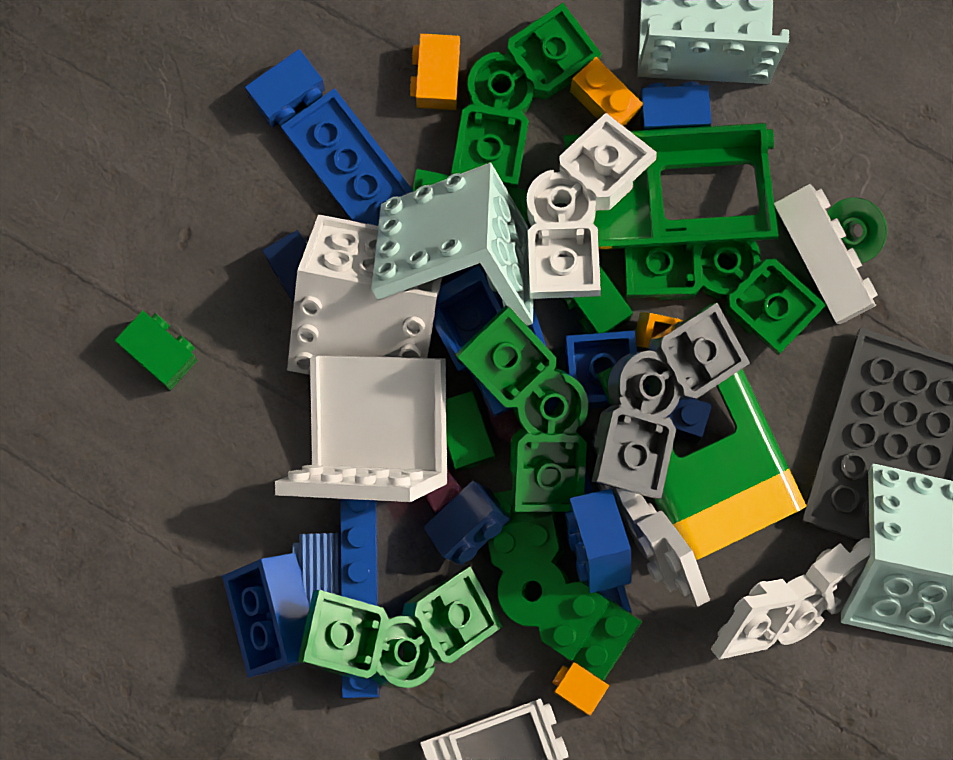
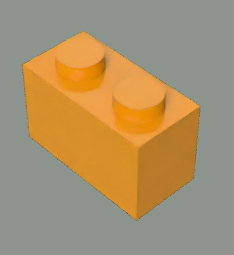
[410,33,460,110]
[570,57,643,128]

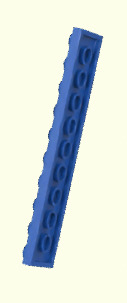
[281,88,498,390]

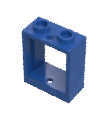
[433,265,503,375]

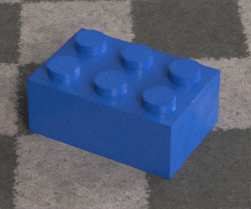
[222,553,310,678]

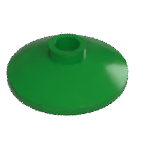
[827,197,887,264]

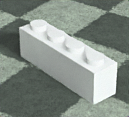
[774,184,878,324]

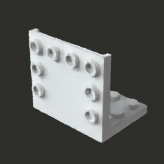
[287,214,443,375]
[275,355,447,502]

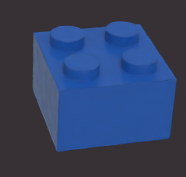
[564,331,637,409]
[565,488,631,593]

